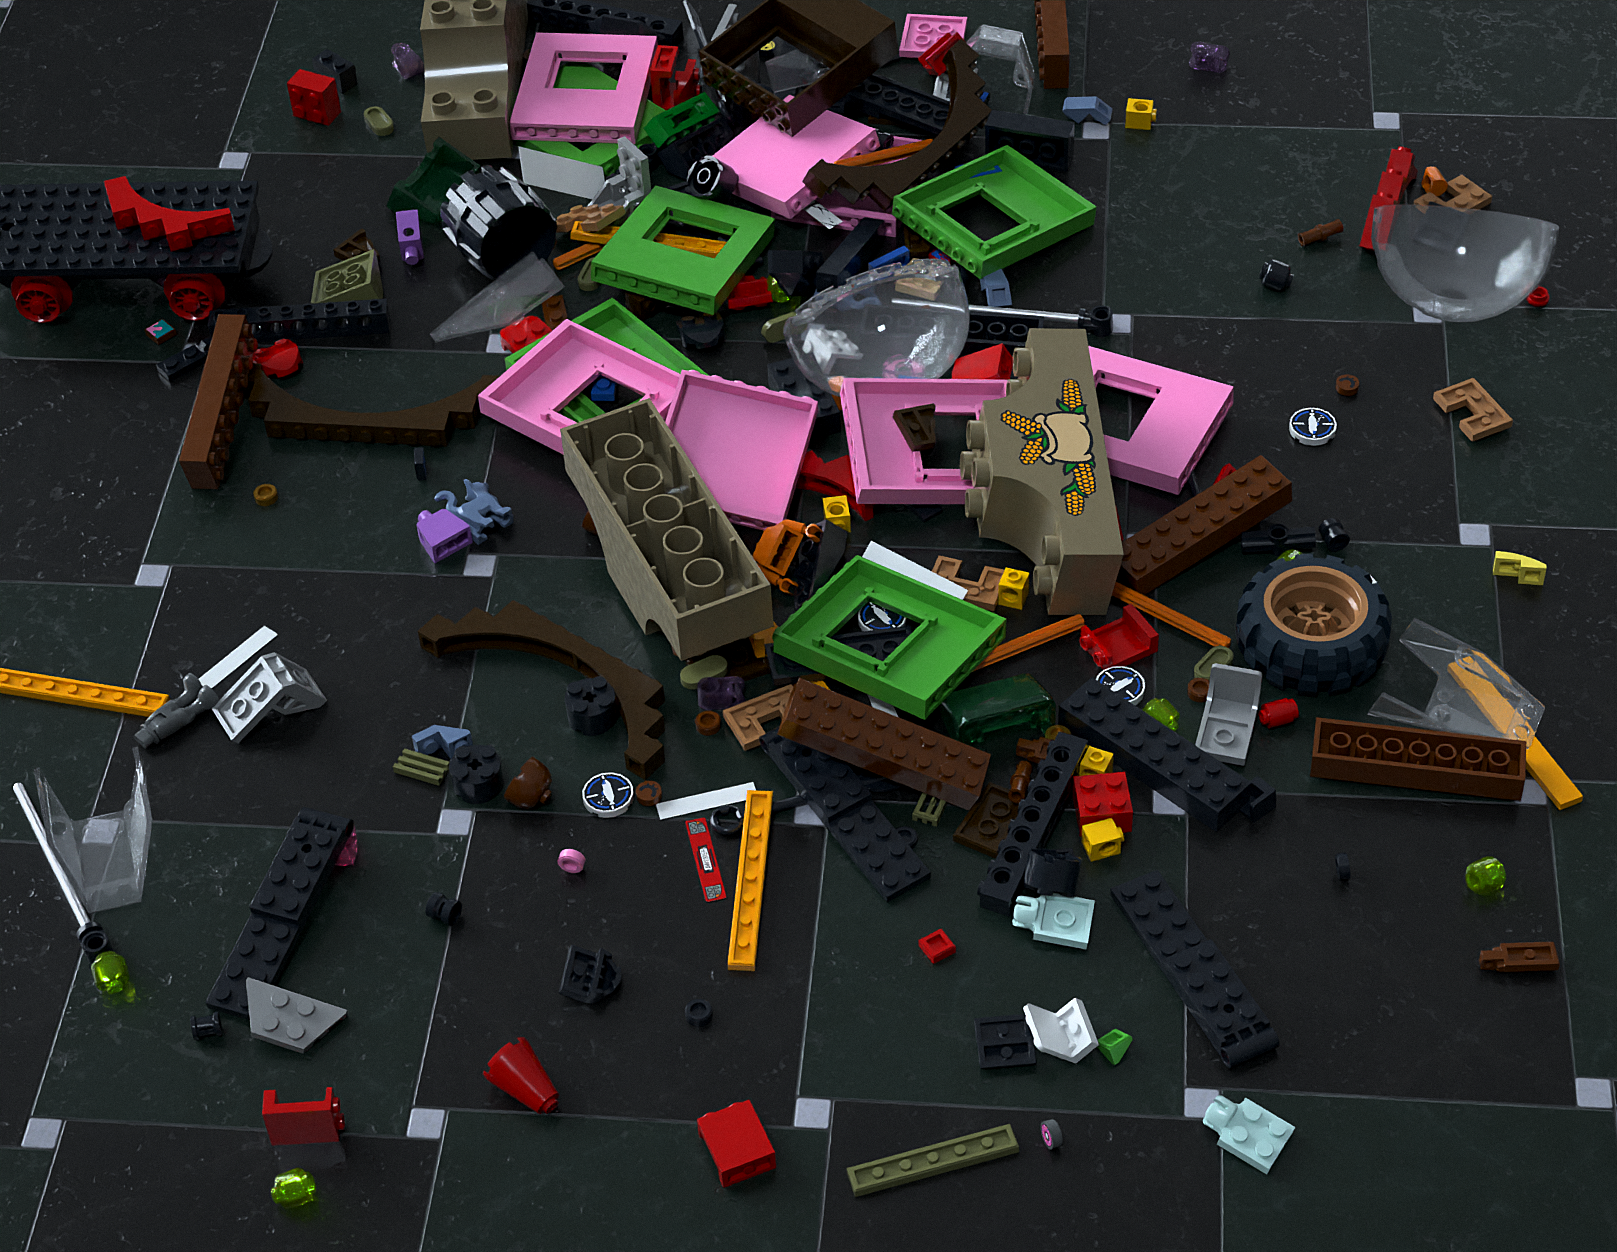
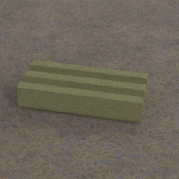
[393,748,450,786]
[912,793,948,827]

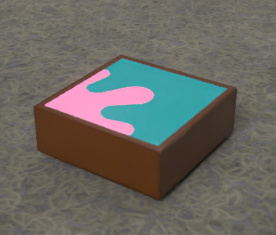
[144,319,177,345]

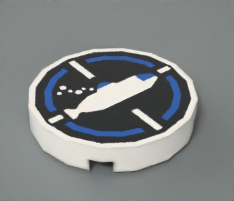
[1289,408,1337,446]
[858,601,907,631]
[1096,666,1145,706]
[582,773,634,818]

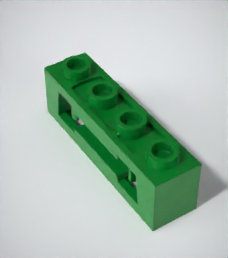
[643,92,720,148]

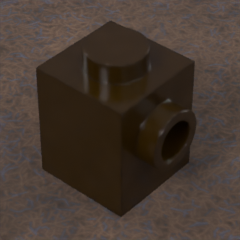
[625,291,658,322]

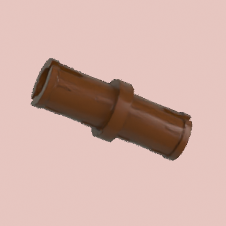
[1298,219,1343,247]
[1008,761,1033,803]

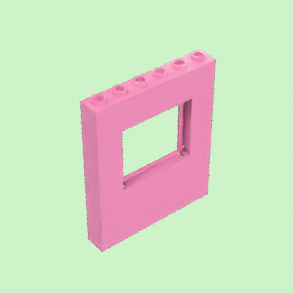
[509,32,658,144]
[478,319,680,455]
[1088,346,1234,495]
[840,378,1007,504]

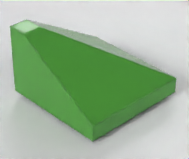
[1097,1029,1133,1065]

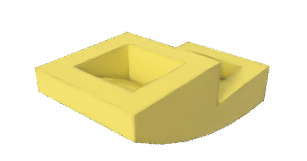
[1493,551,1546,585]

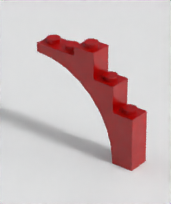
[1360,146,1418,253]
[104,176,235,251]
[796,450,875,521]

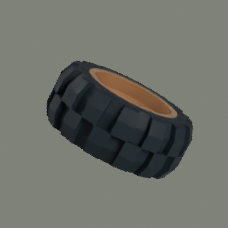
[1235,553,1392,697]

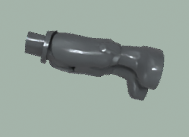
[134,673,219,748]

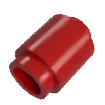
[1258,698,1299,729]

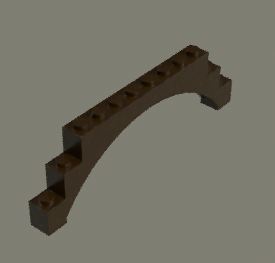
[802,39,991,211]
[243,363,500,447]
[417,600,665,780]

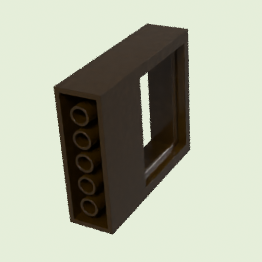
[699,0,899,137]

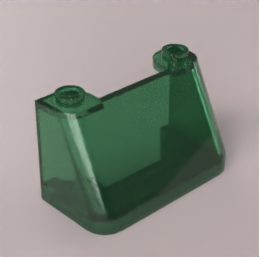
[386,137,480,224]
[939,673,1056,746]

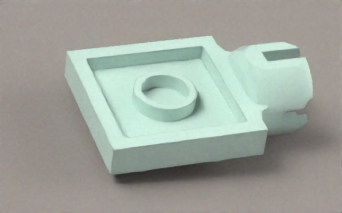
[1012,893,1095,949]
[1203,1095,1295,1174]

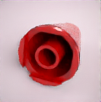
[483,1037,559,1114]

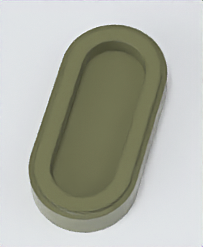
[364,106,394,136]
[578,257,601,291]
[761,312,804,343]
[1194,646,1233,681]
[680,655,728,689]

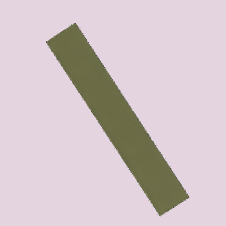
[847,1124,1019,1197]

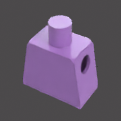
[396,209,424,265]
[417,509,473,563]

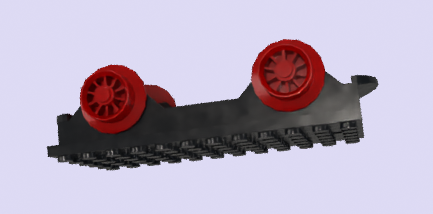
[0,180,273,323]

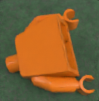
[752,519,823,596]

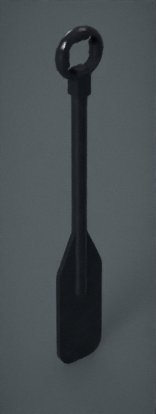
[683,0,736,126]
[710,770,907,835]

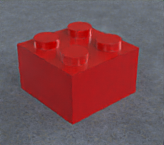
[287,69,341,126]
[1073,772,1133,836]

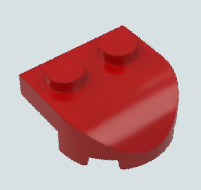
[673,59,702,106]
[726,276,773,311]
[500,316,552,353]
[252,339,303,378]

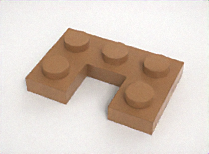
[1413,175,1492,214]
[556,204,626,233]
[1433,378,1513,442]
[932,556,1004,611]
[723,684,793,751]

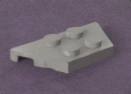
[246,977,347,1054]

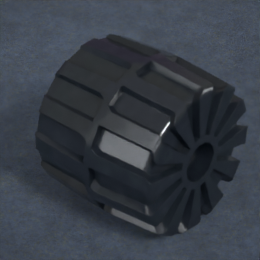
[440,165,558,283]

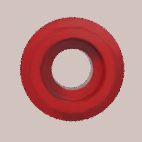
[1526,286,1549,307]

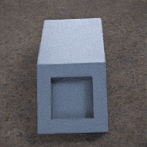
[1062,97,1112,125]
[980,269,1012,308]
[412,725,473,759]

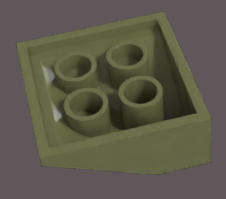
[311,249,383,304]

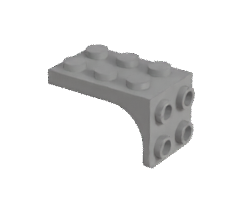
[1195,663,1262,766]

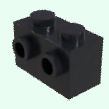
[312,49,358,94]

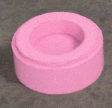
[558,849,586,873]

